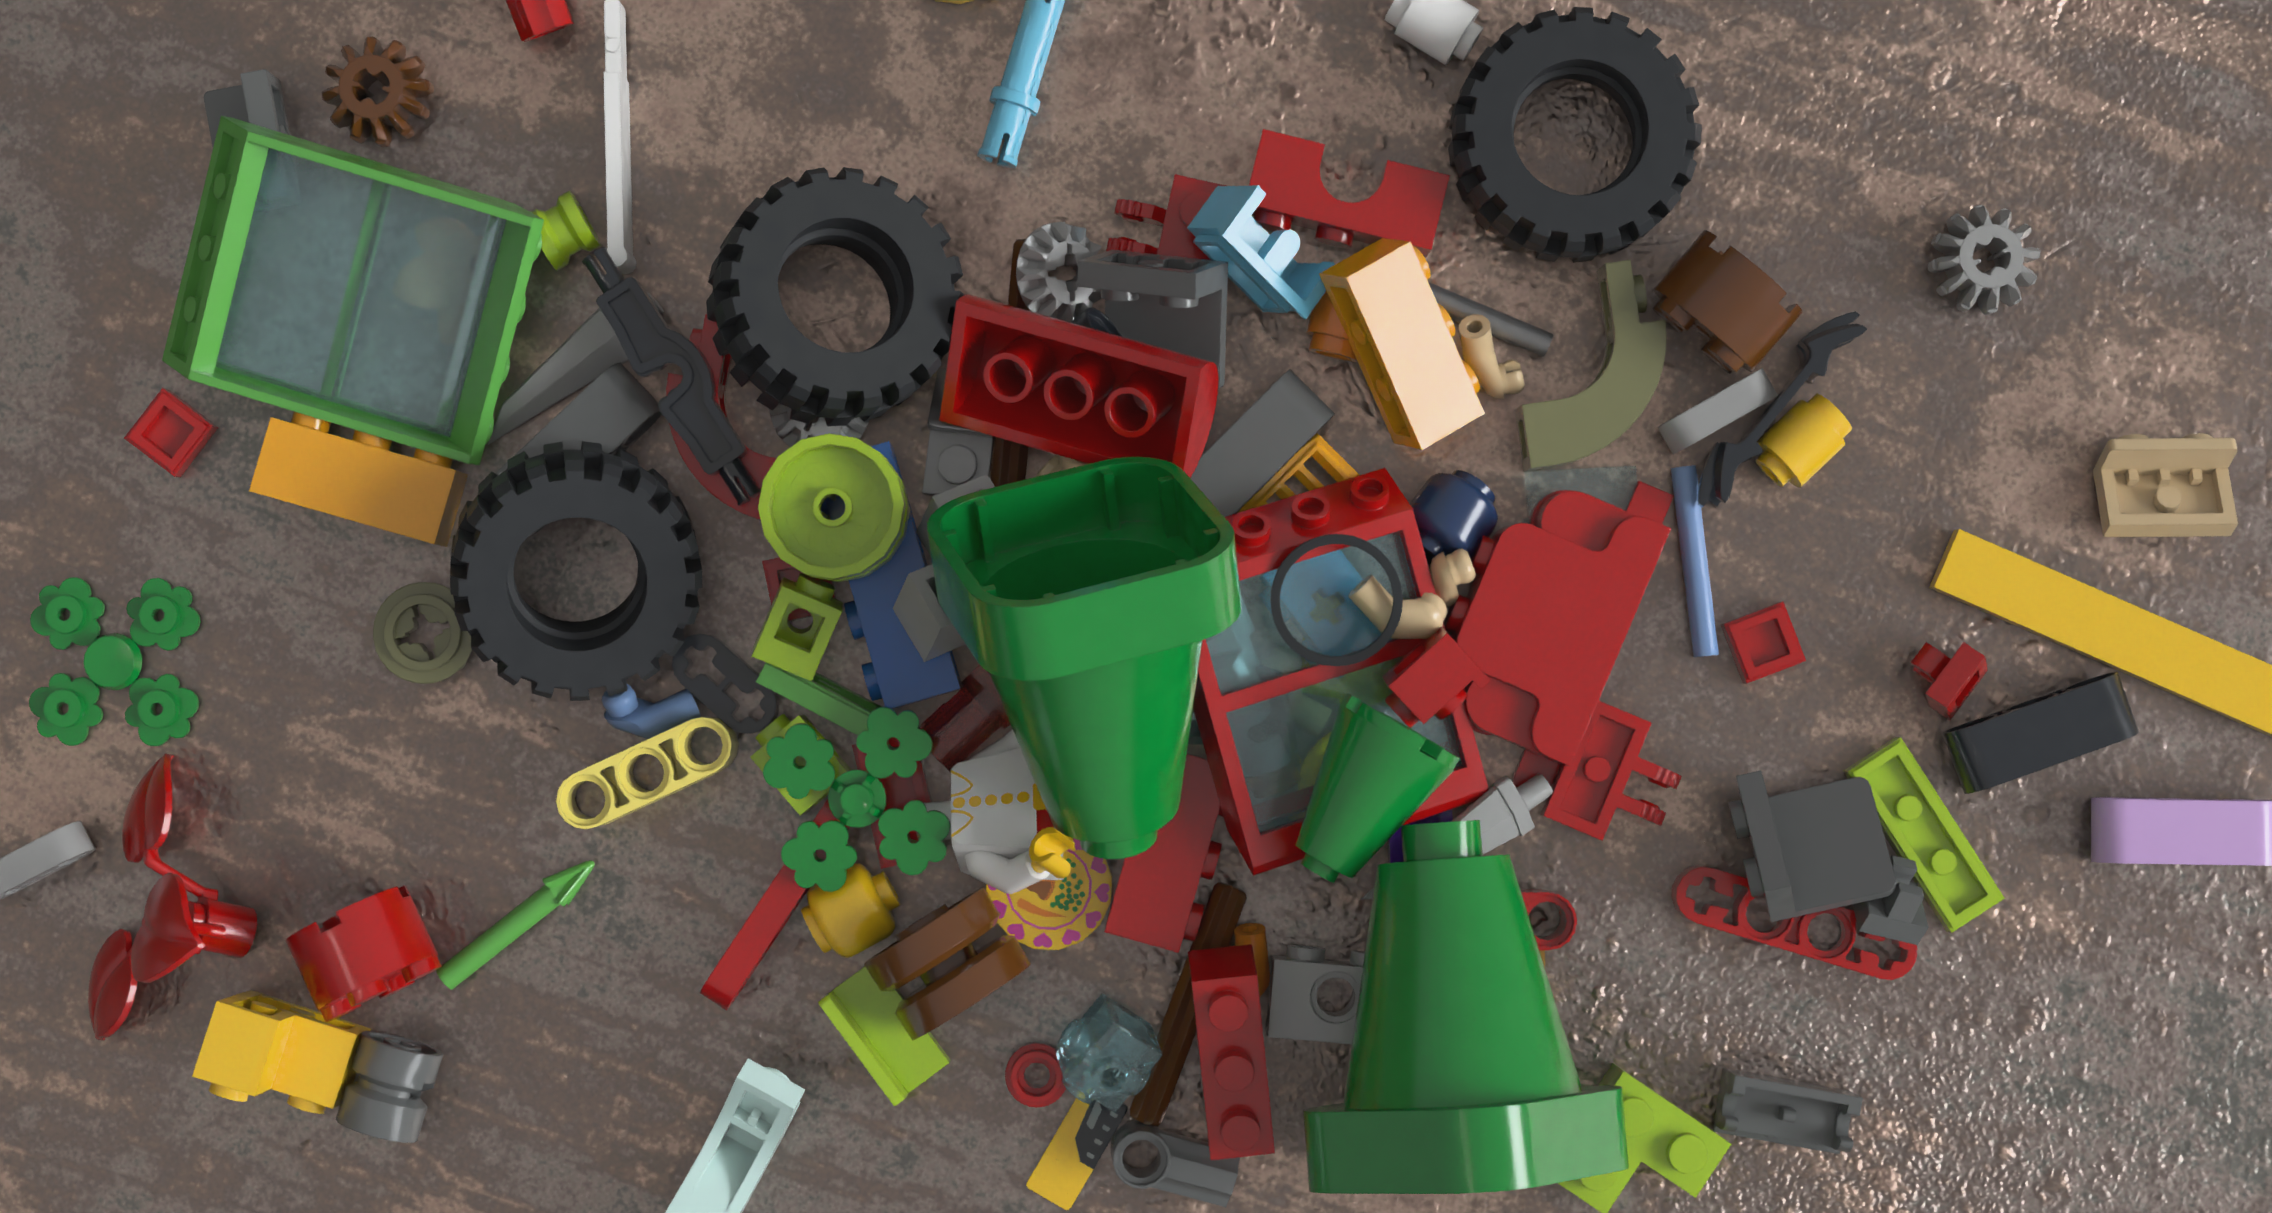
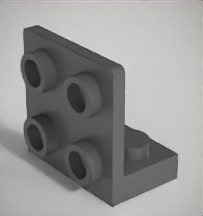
[1077,250,1228,389]

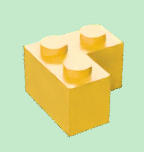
[192,990,371,1114]

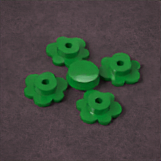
[29,577,200,746]
[763,706,950,892]

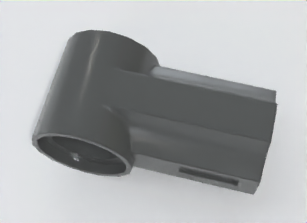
[1110,1120,1240,1207]

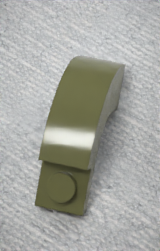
[1515,260,1667,472]

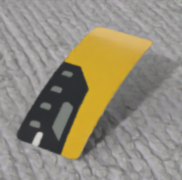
[1026,1083,1128,1210]

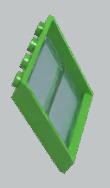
[162,116,544,465]

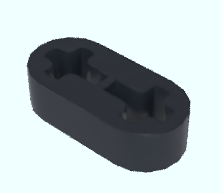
[672,634,780,734]

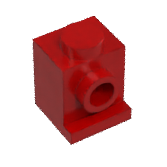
[1382,627,1491,729]

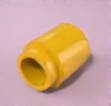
[1756,393,1852,488]

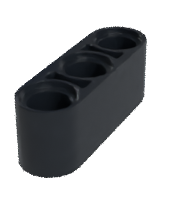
[1942,672,2140,794]

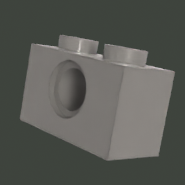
[1266,945,1365,1044]

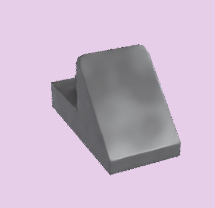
[922,368,994,496]

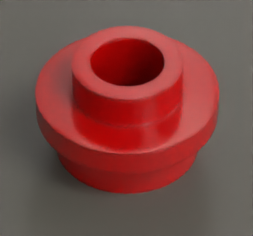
[1005,1043,1069,1108]

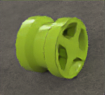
[531,190,602,271]

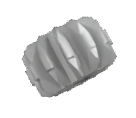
[1928,205,2041,315]

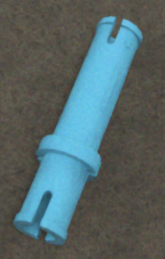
[977,0,1065,168]

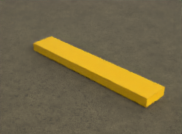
[1929,529,2272,737]

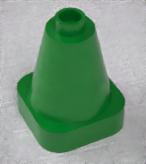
[927,457,1242,859]
[1303,820,1629,1194]

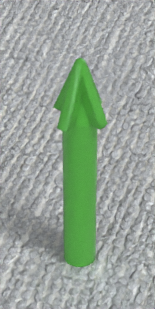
[436,860,595,990]

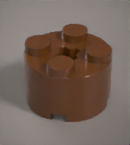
[1652,230,1803,374]

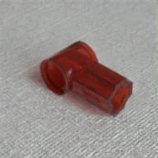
[919,665,1011,773]

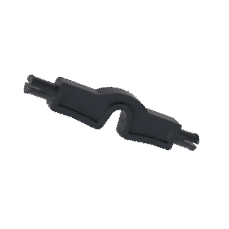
[582,247,761,506]

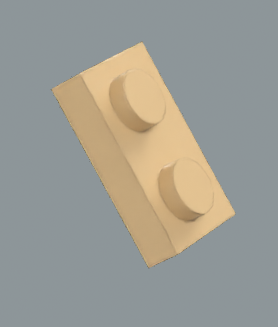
[2093,433,2238,537]

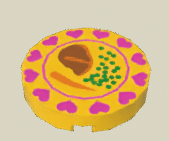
[986,835,1112,950]

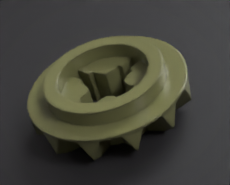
[373,582,472,684]

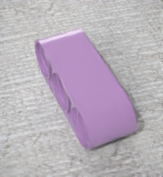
[2091,797,2272,866]

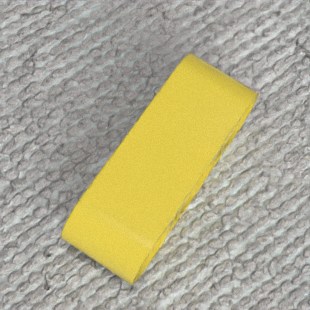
[556,717,739,829]

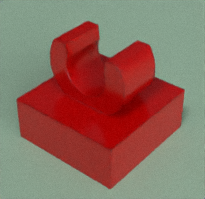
[1911,642,1988,721]

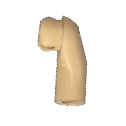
[1459,314,1525,399]
[1429,549,1476,607]
[1348,575,1447,639]

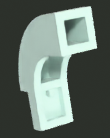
[665,1058,805,1213]

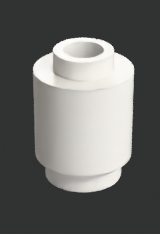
[1384,0,1483,65]

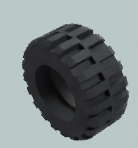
[1448,7,1702,263]
[706,167,965,426]
[450,441,703,701]

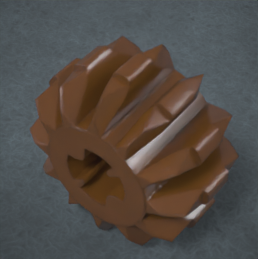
[322,36,434,147]

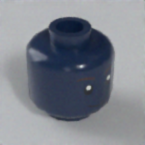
[1410,470,1498,565]

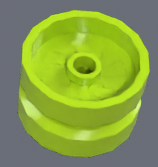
[758,433,910,582]

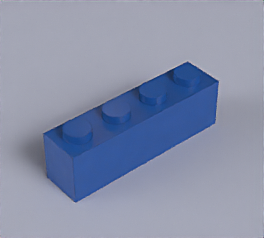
[821,441,963,709]

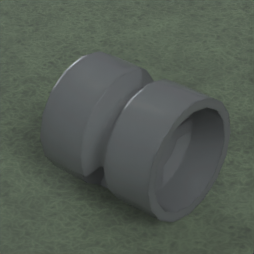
[336,1031,443,1143]

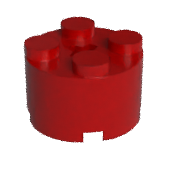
[285,885,442,1022]

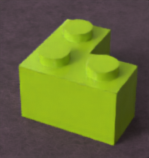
[1558,1063,1732,1213]

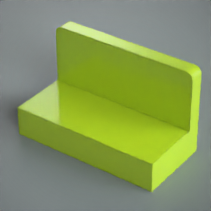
[818,966,951,1106]

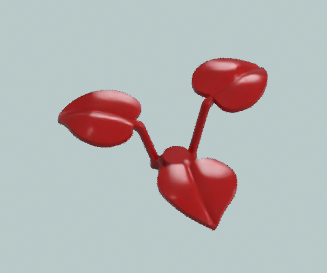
[88,753,257,1041]

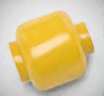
[801,863,901,958]

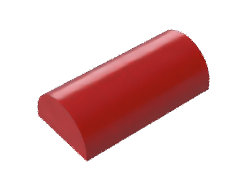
[939,294,1218,478]

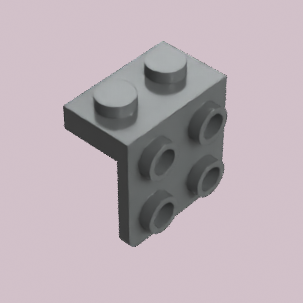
[1728,770,1896,922]

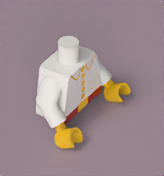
[916,729,1075,894]

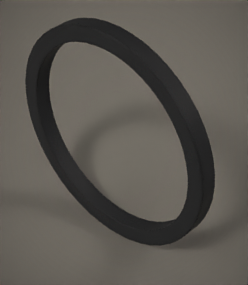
[1270,534,1403,666]

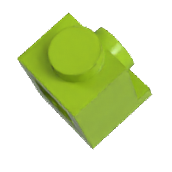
[752,573,843,681]

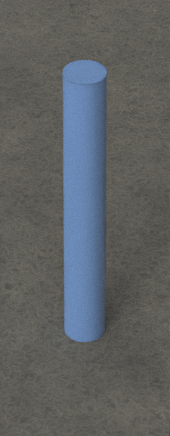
[1671,465,1719,657]

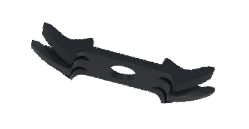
[1698,311,1867,508]

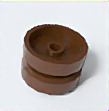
[864,887,1031,1041]

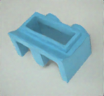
[1187,185,1335,320]

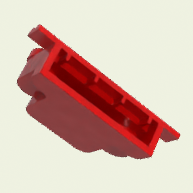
[1444,481,1674,787]

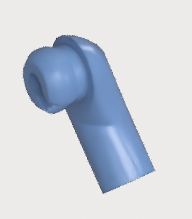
[602,684,700,739]

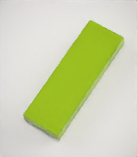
[1843,737,2005,933]

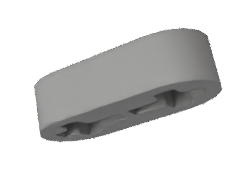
[1657,368,1778,454]
[0,821,96,900]

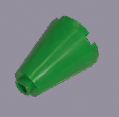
[1296,693,1460,883]

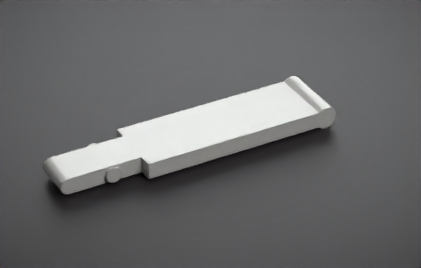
[603,0,636,275]

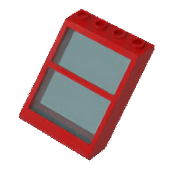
[1193,468,1489,876]

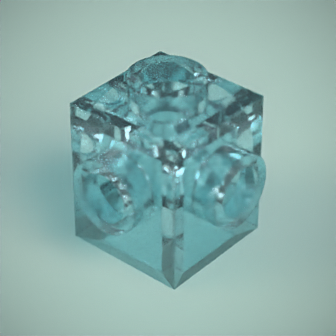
[1055,993,1163,1112]

